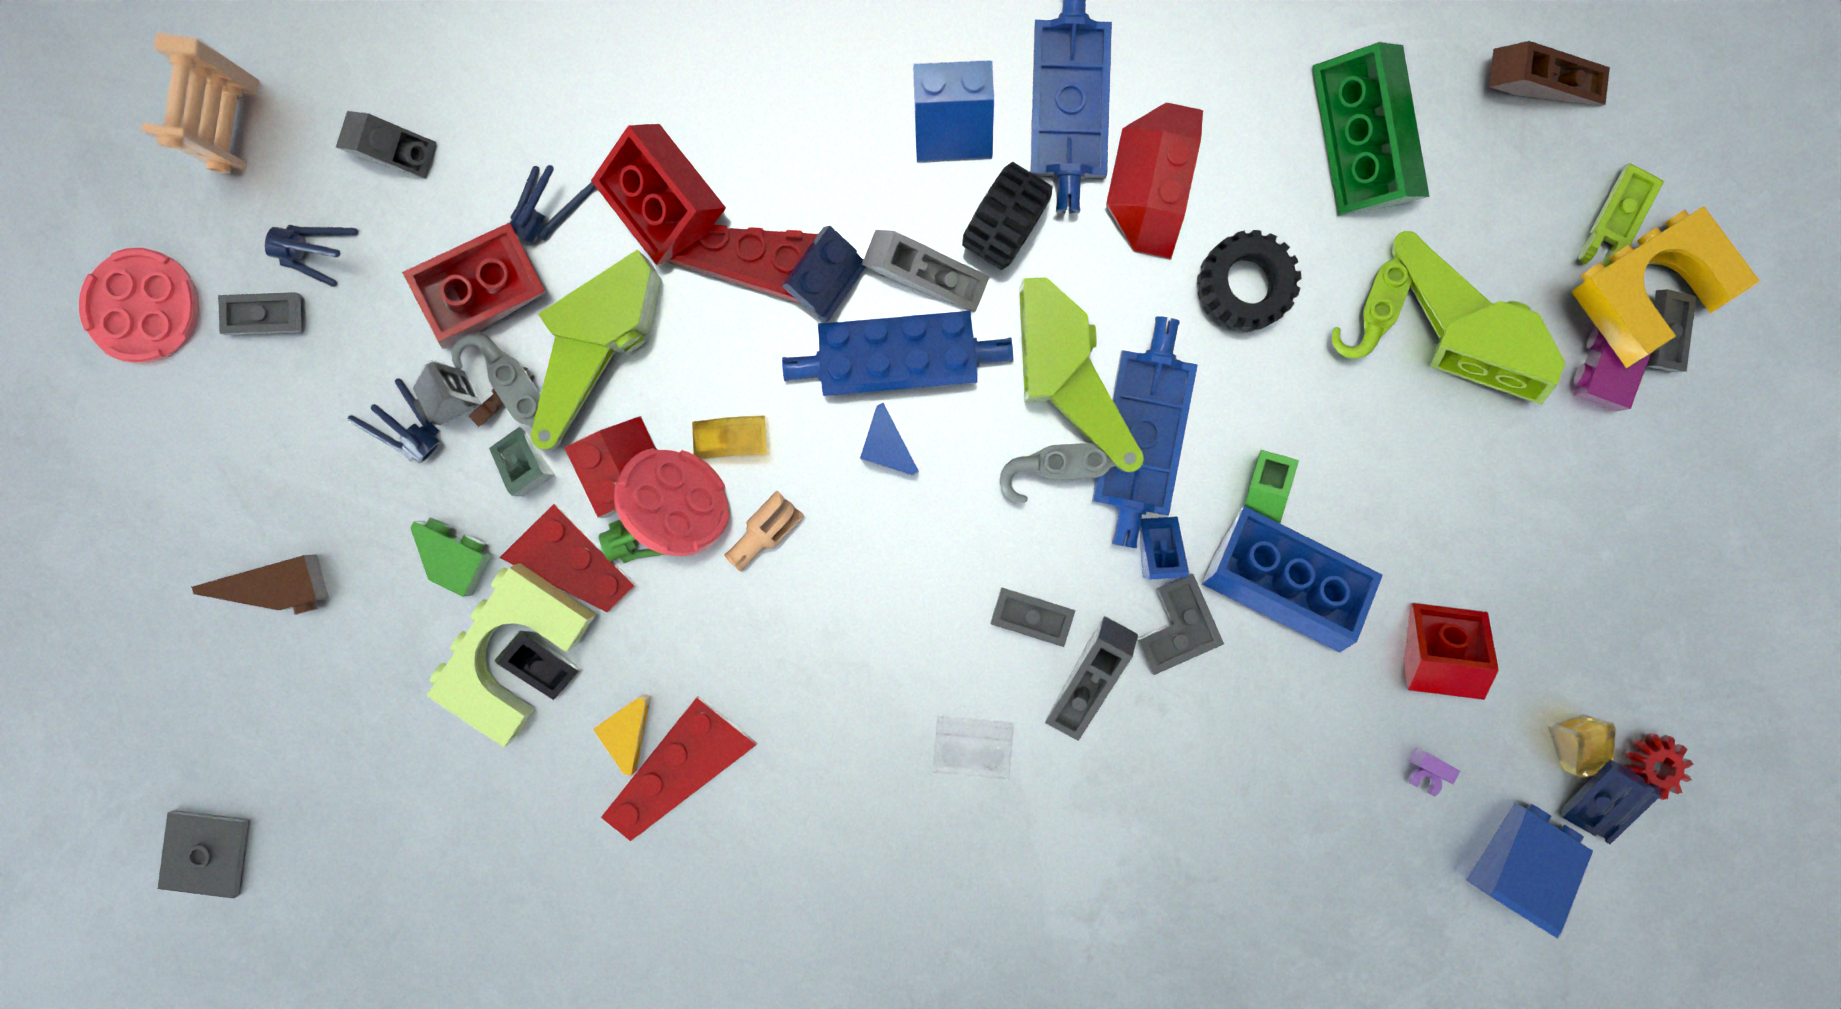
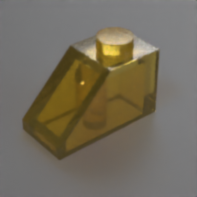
[692,415,771,459]
[1548,714,1616,778]

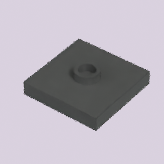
[157,811,249,899]

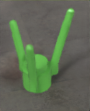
[599,520,665,563]

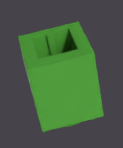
[1245,450,1299,523]
[411,517,493,597]

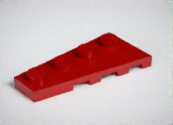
[666,225,818,303]
[601,696,758,841]

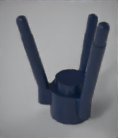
[510,165,596,244]
[265,224,358,287]
[347,378,441,464]

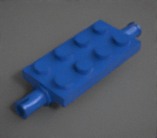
[1030,0,1112,214]
[782,310,1014,396]
[1092,316,1198,549]

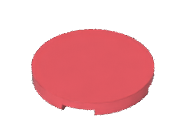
[79,248,199,363]
[614,448,730,556]

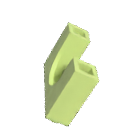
[426,563,597,747]

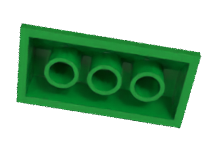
[1312,42,1430,215]

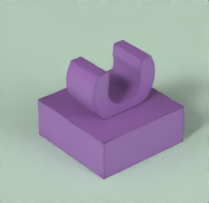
[1409,748,1460,797]

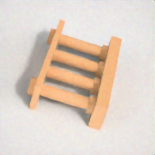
[142,33,259,173]

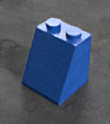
[913,60,995,162]
[1466,803,1593,939]

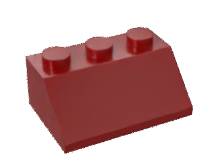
[591,124,726,265]

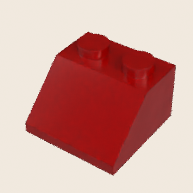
[564,416,657,518]
[1404,603,1499,700]

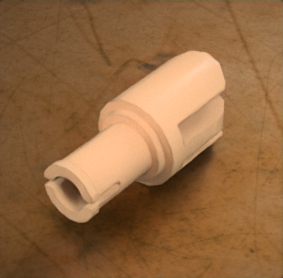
[724,490,804,572]

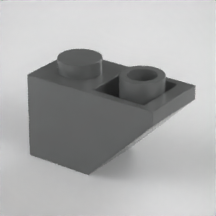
[336,111,436,178]

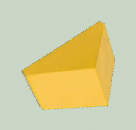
[593,694,651,776]

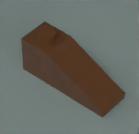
[1489,41,1610,106]
[192,554,329,615]

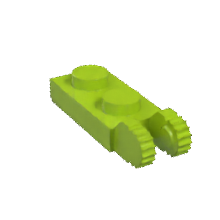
[1578,163,1664,268]

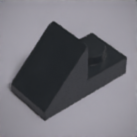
[495,631,579,700]

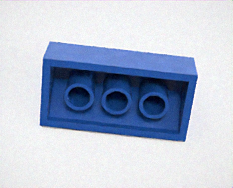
[1202,506,1383,653]

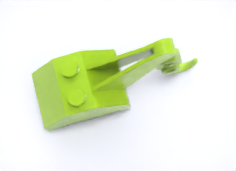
[1331,231,1566,405]

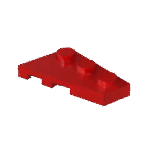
[499,504,636,613]

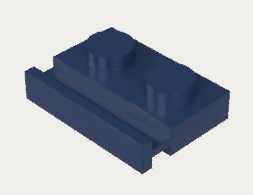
[782,225,866,322]
[1562,759,1660,845]

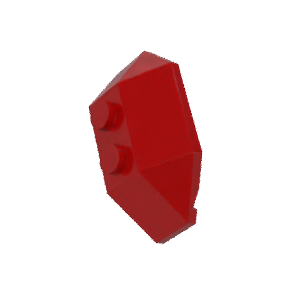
[1106,102,1203,260]

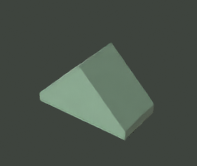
[489,427,555,497]

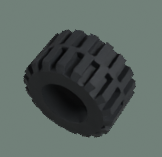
[962,162,1053,270]
[1197,230,1302,332]

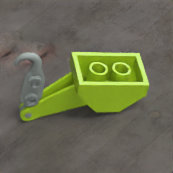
[451,249,662,450]
[1000,277,1144,503]

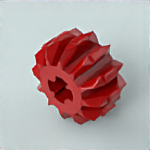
[1623,733,1694,800]

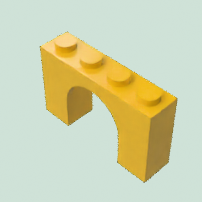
[1571,206,1760,368]

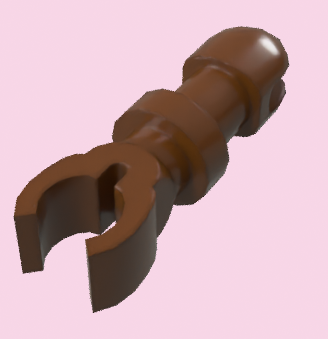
[469,367,534,427]

